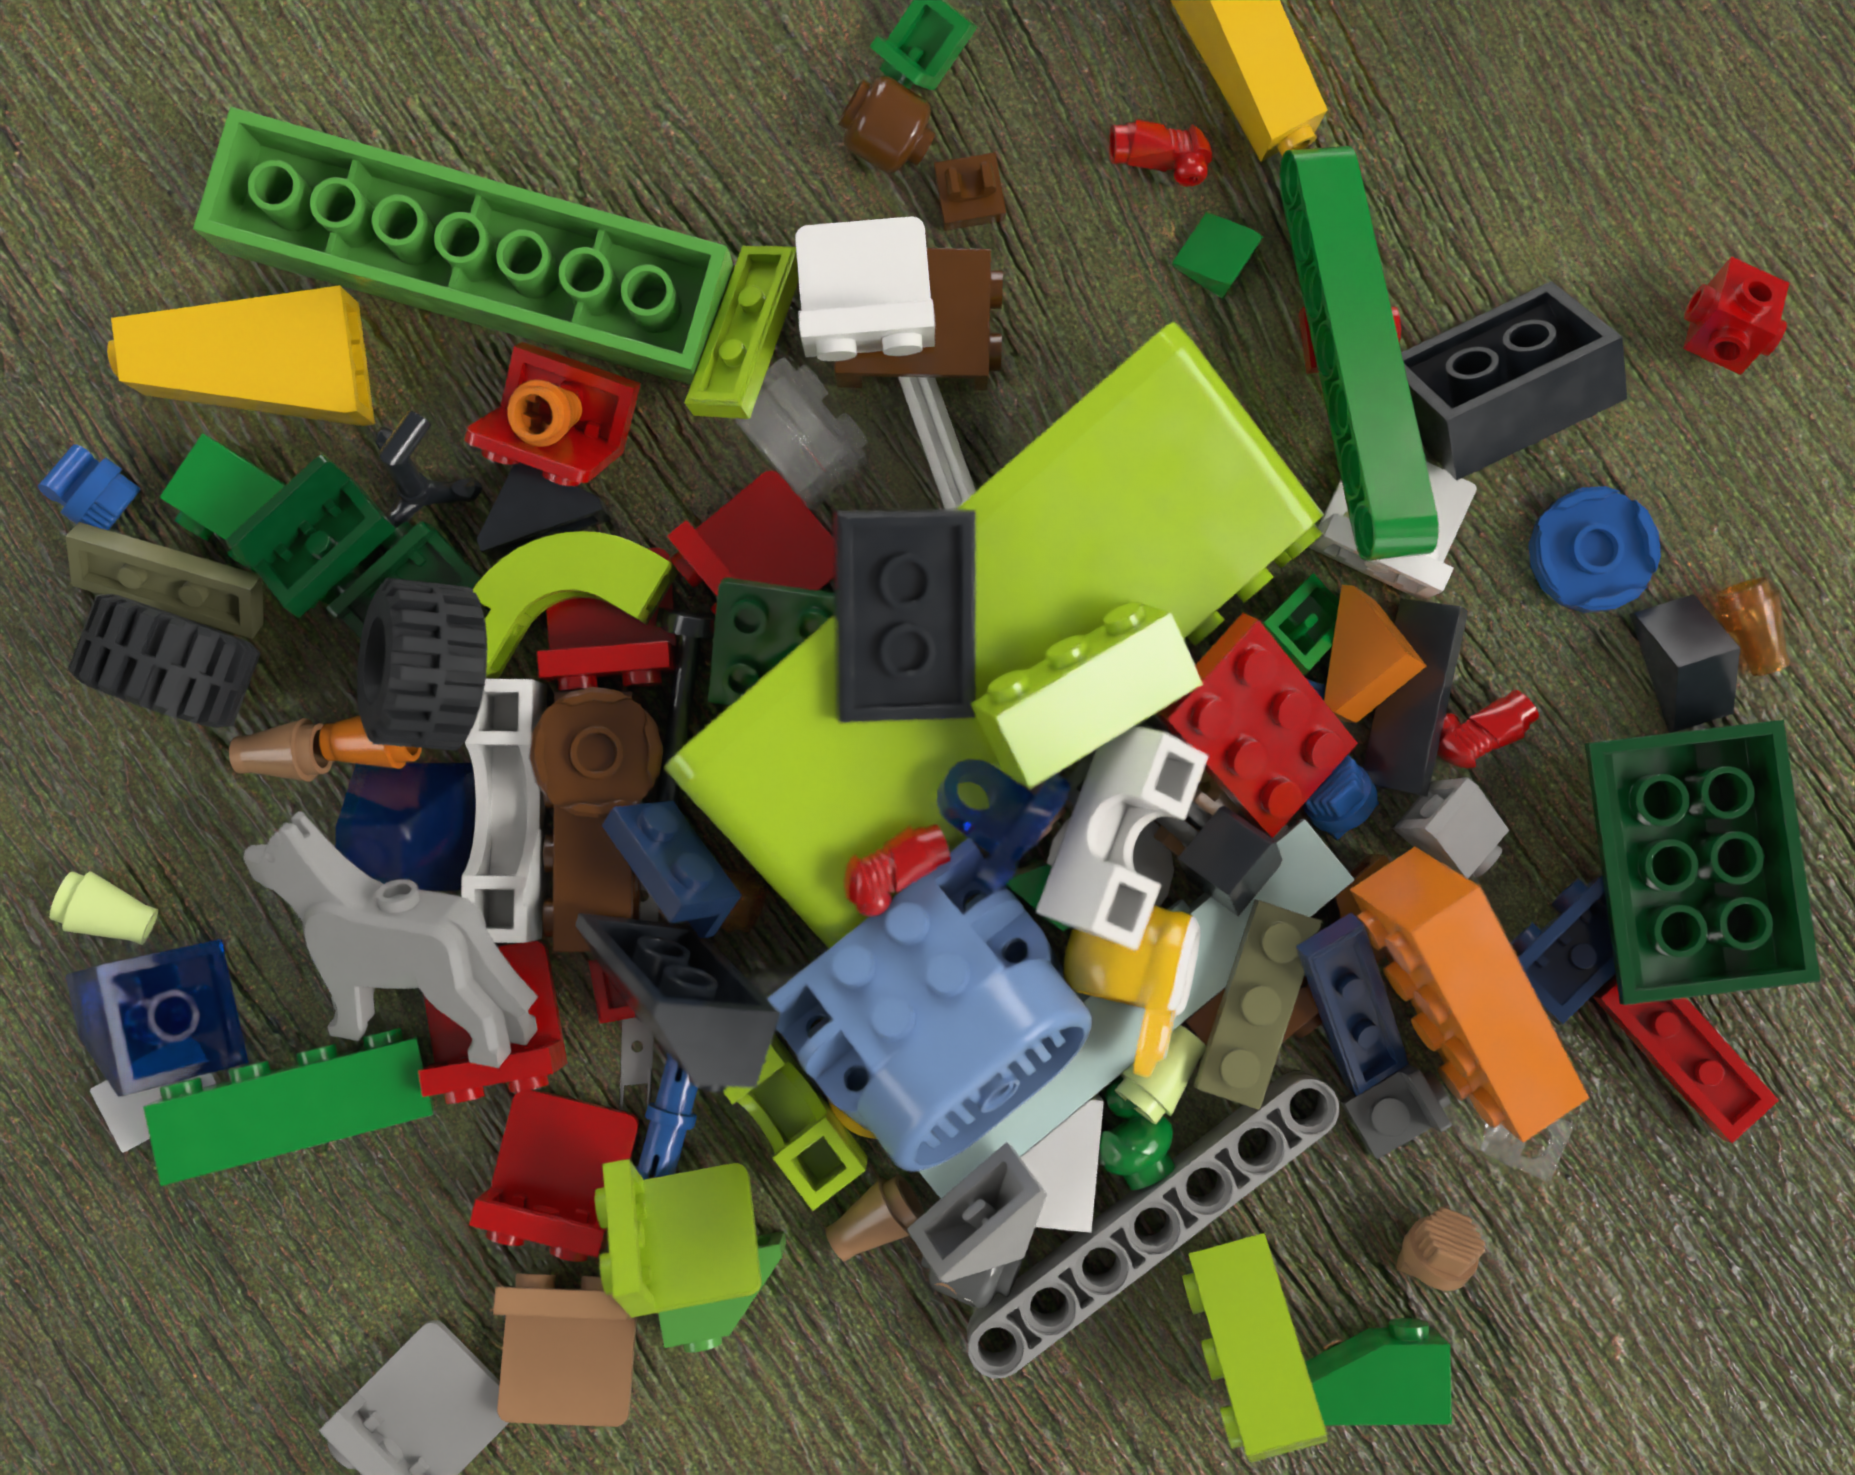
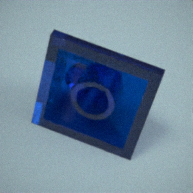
[335,763,476,891]
[66,939,249,1097]

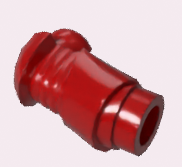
[1109,118,1212,187]
[1437,690,1539,769]
[843,824,951,916]

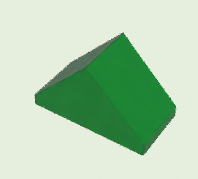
[1260,573,1339,675]

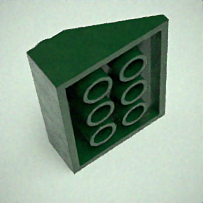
[1584,720,1821,1005]

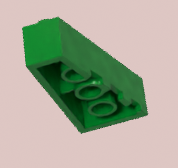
[143,1027,434,1186]

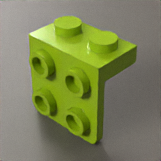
[595,1159,762,1318]

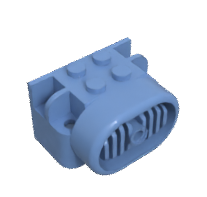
[767,838,1092,1171]

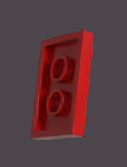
[1155,613,1358,839]

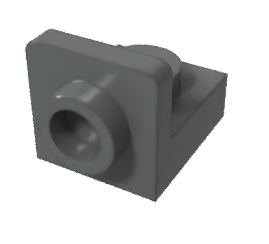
[1339,1064,1452,1160]

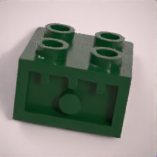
[708,577,835,705]

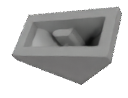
[907,1142,1047,1283]

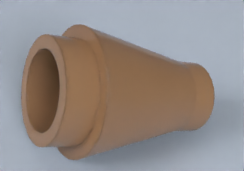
[229,718,333,782]
[825,1175,924,1261]

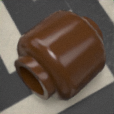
[838,76,936,173]

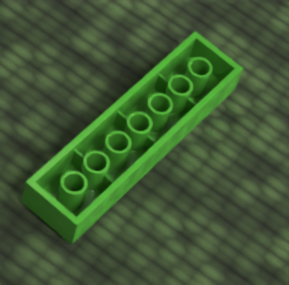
[193,106,734,385]

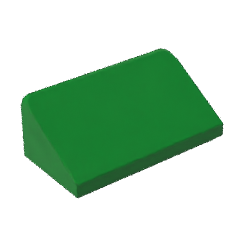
[995,859,1071,931]

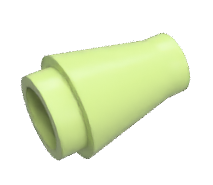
[49,871,158,945]
[1115,1025,1206,1124]

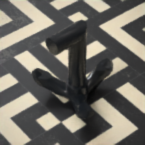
[375,410,482,528]

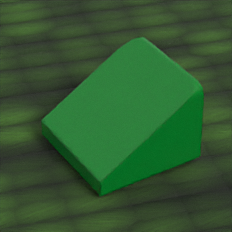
[1171,212,1264,299]

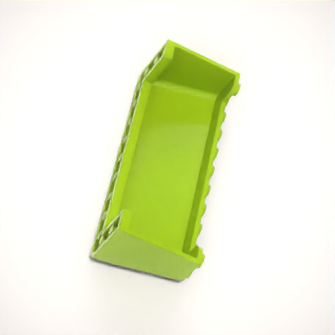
[665,321,1324,949]

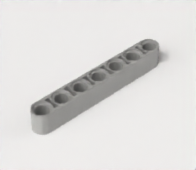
[967,1071,1339,1379]

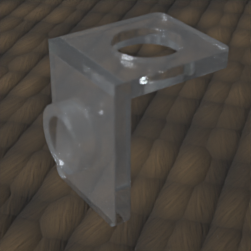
[1480,1118,1573,1181]

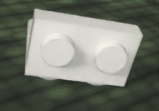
[795,217,935,361]

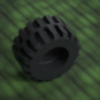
[357,578,487,750]
[68,594,261,728]

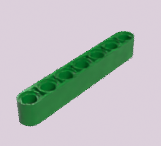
[1279,146,1439,561]

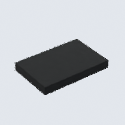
[833,509,976,723]

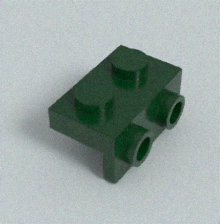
[226,454,396,618]
[326,521,482,639]

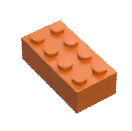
[1350,847,1589,1143]

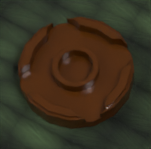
[529,687,663,819]

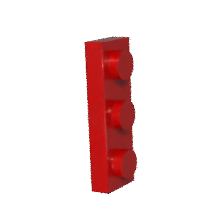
[1592,975,1779,1143]

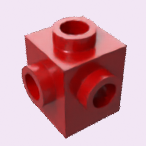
[1683,256,1789,375]

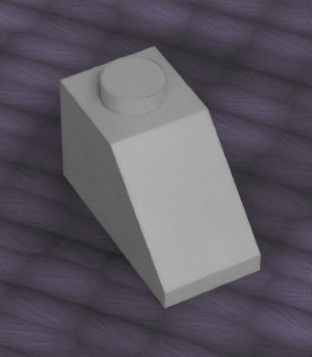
[1392,777,1509,879]

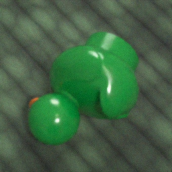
[1098,1076,1175,1190]

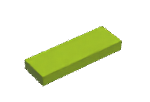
[684,246,799,419]

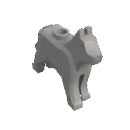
[244,812,538,1068]

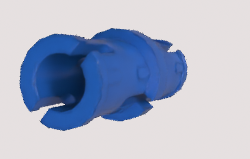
[636,1053,698,1180]

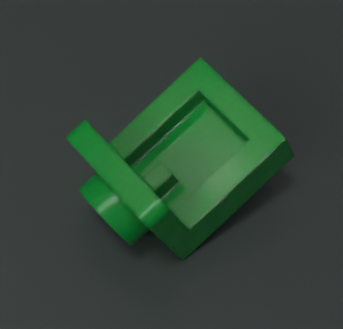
[869,0,978,91]

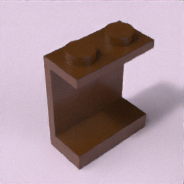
[835,248,1003,390]

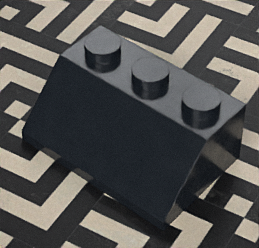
[1401,281,1627,481]
[575,913,781,1092]

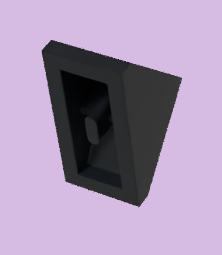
[477,462,613,560]
[1630,594,1740,733]

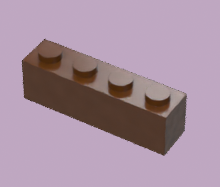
[543,691,642,952]

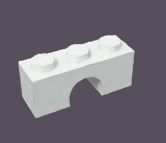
[1036,726,1208,950]

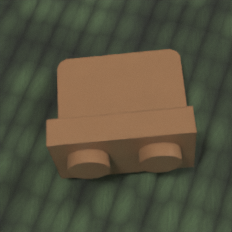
[493,1273,637,1427]

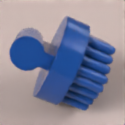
[38,444,140,530]
[1303,756,1379,841]

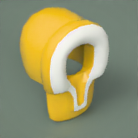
[1063,905,1201,1078]

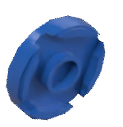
[1529,486,1661,613]

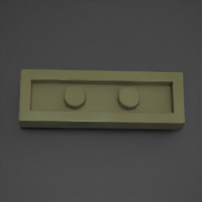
[66,522,264,639]
[1193,899,1322,1110]

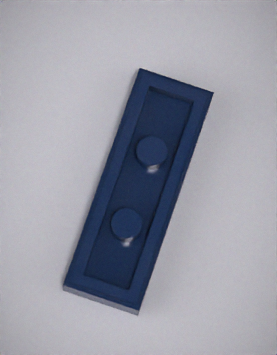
[1295,913,1409,1096]

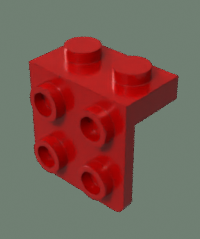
[464,341,641,486]
[667,471,834,615]
[537,548,678,692]
[418,940,568,1104]
[469,1089,639,1262]

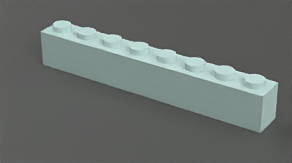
[919,819,1355,1198]

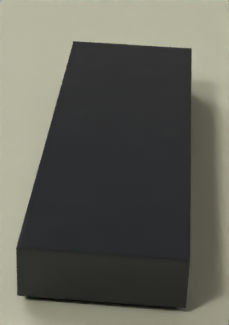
[1363,598,1468,797]

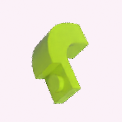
[473,531,679,679]

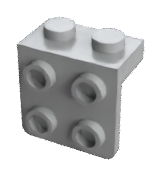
[319,1320,508,1475]

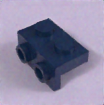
[602,800,741,938]
[1510,875,1615,1025]

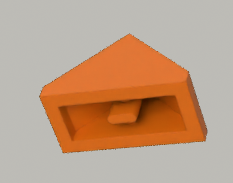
[1324,585,1427,723]

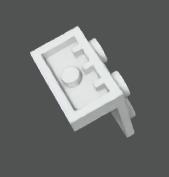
[1309,462,1476,601]

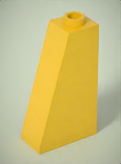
[1170,0,1327,162]
[107,285,375,426]

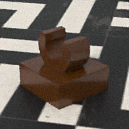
[934,152,1006,231]

